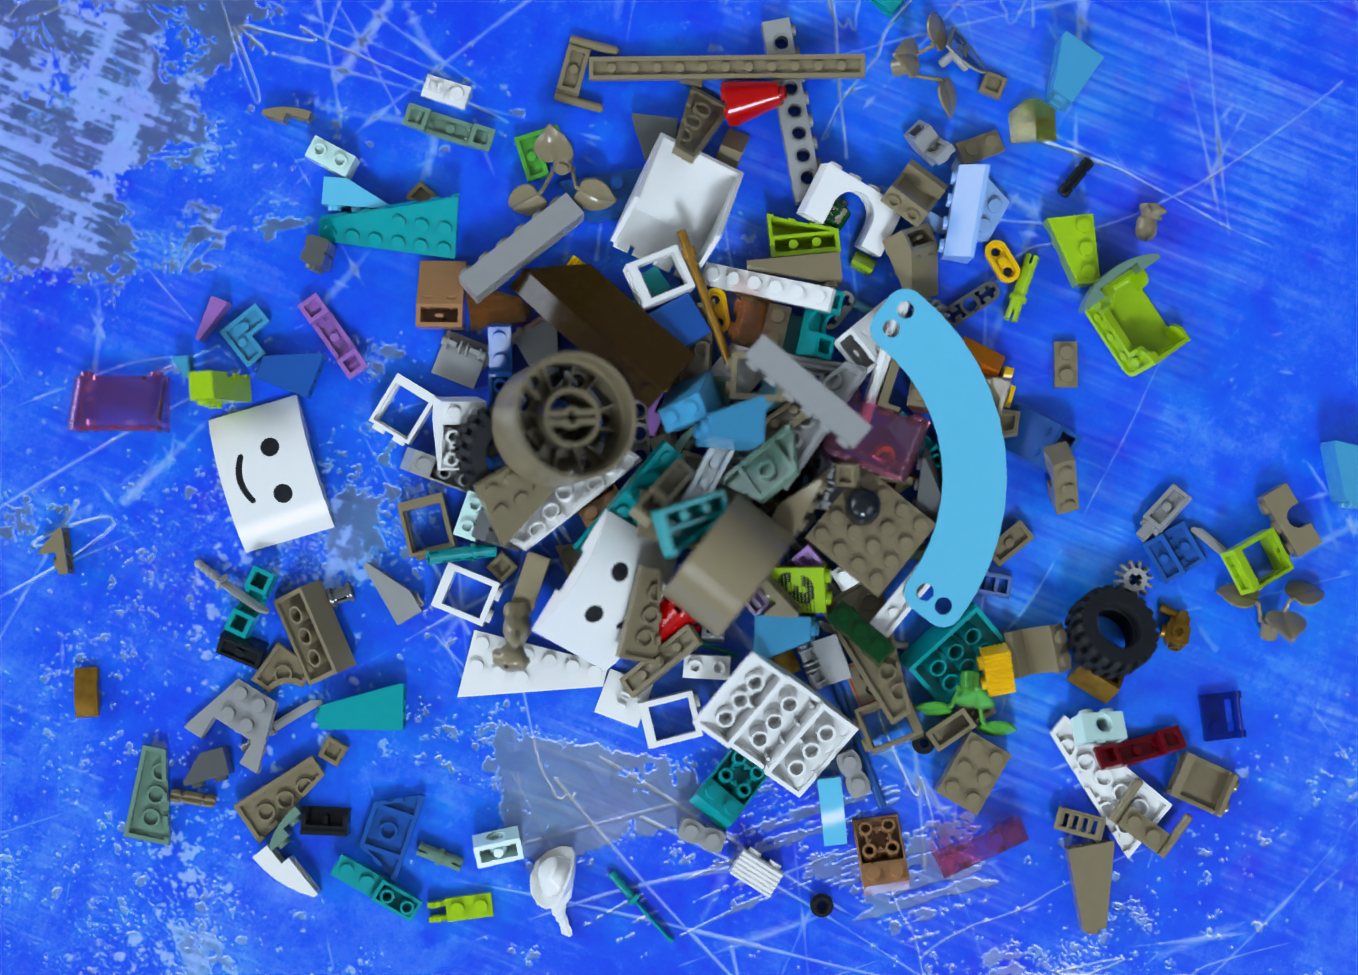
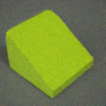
[849,251,877,276]

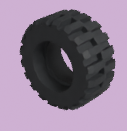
[455,404,535,485]
[1064,585,1159,679]

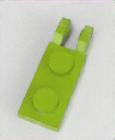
[427,892,494,923]

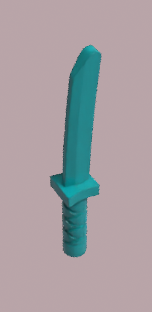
[608,870,674,943]

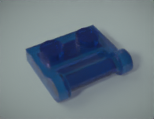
[1198,690,1247,742]

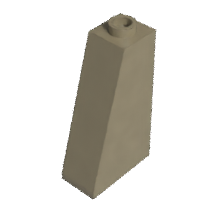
[1064,838,1115,935]

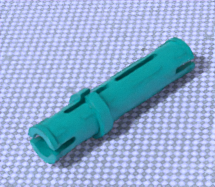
[426,543,497,565]

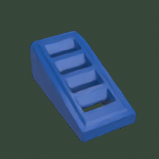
[976,572,1013,599]

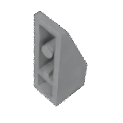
[363,563,425,625]

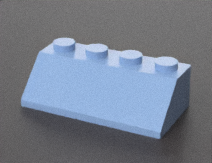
[938,164,990,264]

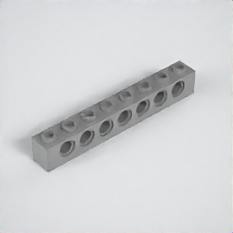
[761,17,821,206]

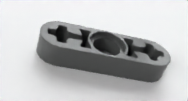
[944,281,1000,327]

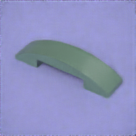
[402,102,496,152]
[1078,254,1161,314]

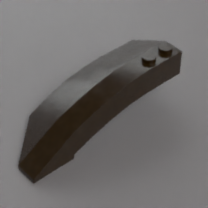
[510,264,695,409]

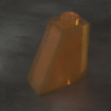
[465,290,531,332]

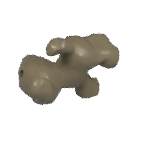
[492,602,532,672]

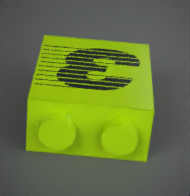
[769,562,833,613]

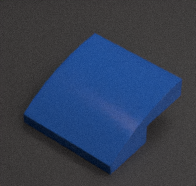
[1142,520,1207,584]

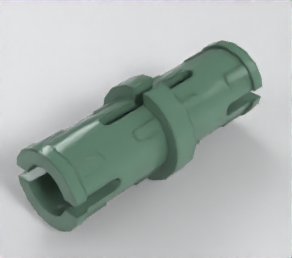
[416,841,465,872]

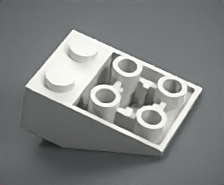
[834,298,890,374]
[432,397,487,471]

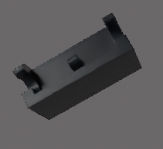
[300,806,352,837]

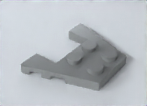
[184,678,278,774]

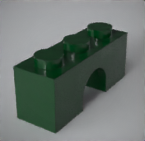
[827,600,895,668]

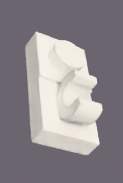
[421,74,472,111]

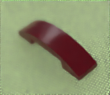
[1093,725,1187,770]

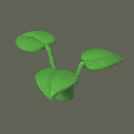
[912,671,1017,736]

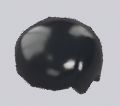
[845,487,881,526]

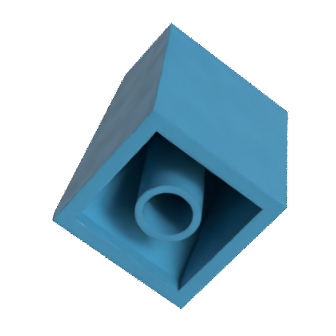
[1045,31,1104,112]
[658,370,726,433]
[693,396,766,452]
[1320,440,1358,510]
[753,614,820,658]

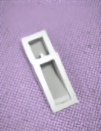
[252,844,322,897]

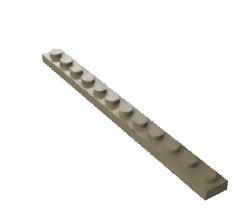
[589,54,866,82]

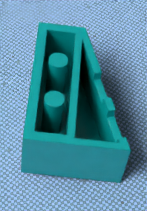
[650,490,729,558]

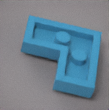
[219,303,271,369]

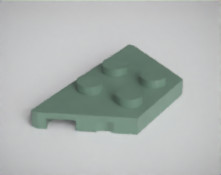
[719,423,800,503]

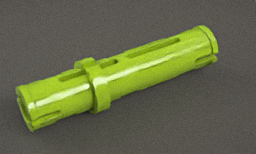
[1003,253,1040,323]

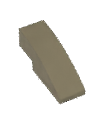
[629,457,696,529]
[925,706,997,752]

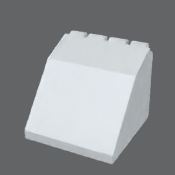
[610,132,744,279]

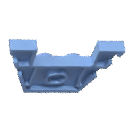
[920,156,1010,243]

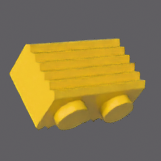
[976,643,1016,697]

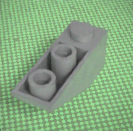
[400,446,473,493]

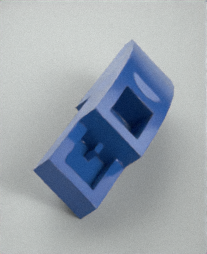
[488,324,514,405]

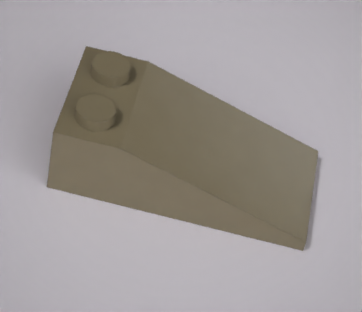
[745,252,843,289]

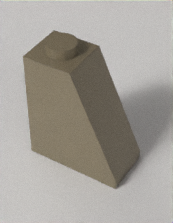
[511,551,553,612]

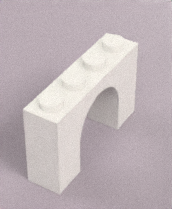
[796,161,901,257]

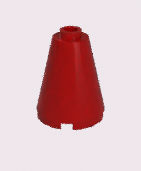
[721,81,787,127]
[658,595,697,647]

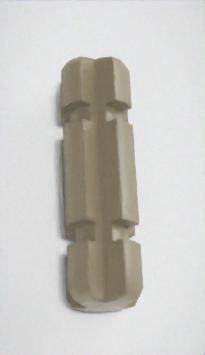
[170,788,217,808]

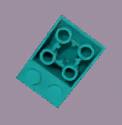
[689,748,768,831]

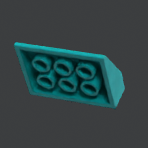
[899,601,1005,704]

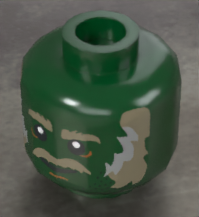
[820,197,851,231]

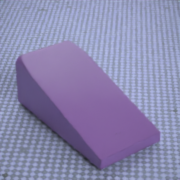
[195,296,232,343]

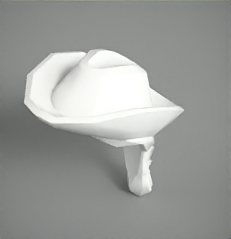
[530,846,576,937]

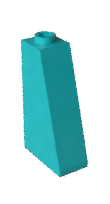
[315,682,407,730]

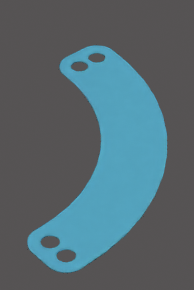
[870,289,1007,627]

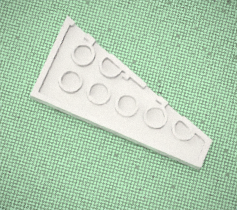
[509,435,642,551]
[457,630,608,697]
[1049,715,1172,859]

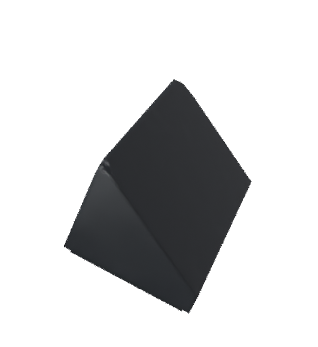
[216,630,269,670]

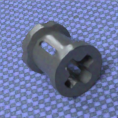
[327,581,356,608]

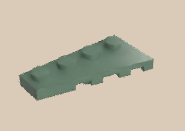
[123,744,171,846]

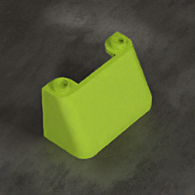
[1084,269,1191,377]

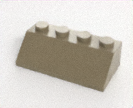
[273,580,357,686]

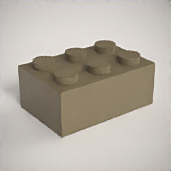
[933,731,1011,815]

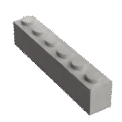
[459,193,584,304]
[744,334,872,450]

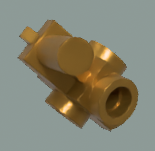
[1159,603,1191,652]

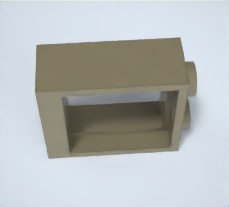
[726,352,789,403]
[397,492,458,561]
[852,693,924,756]

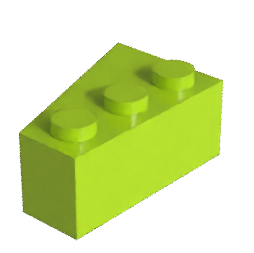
[766,213,841,258]
[1042,214,1100,288]
[188,370,252,409]

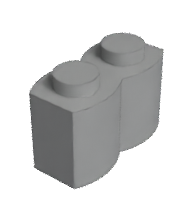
[835,747,871,799]
[677,815,727,853]

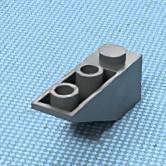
[912,448,942,523]

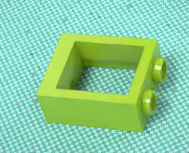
[1220,527,1294,595]

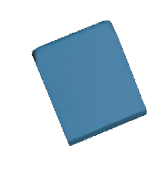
[171,355,195,380]

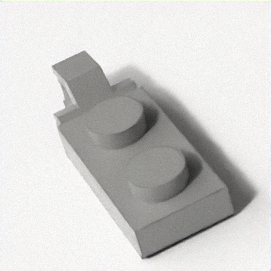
[1136,484,1192,543]

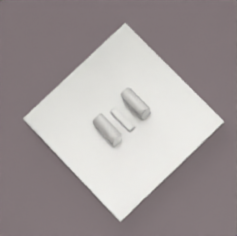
[594,668,653,728]

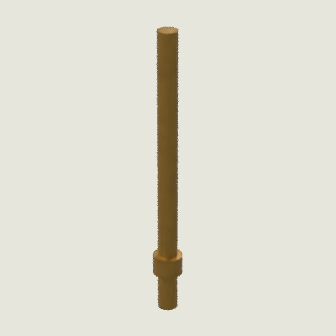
[677,229,732,364]

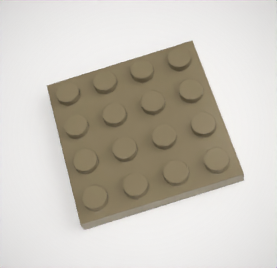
[805,466,936,597]

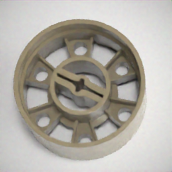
[492,351,637,488]
[661,493,795,637]

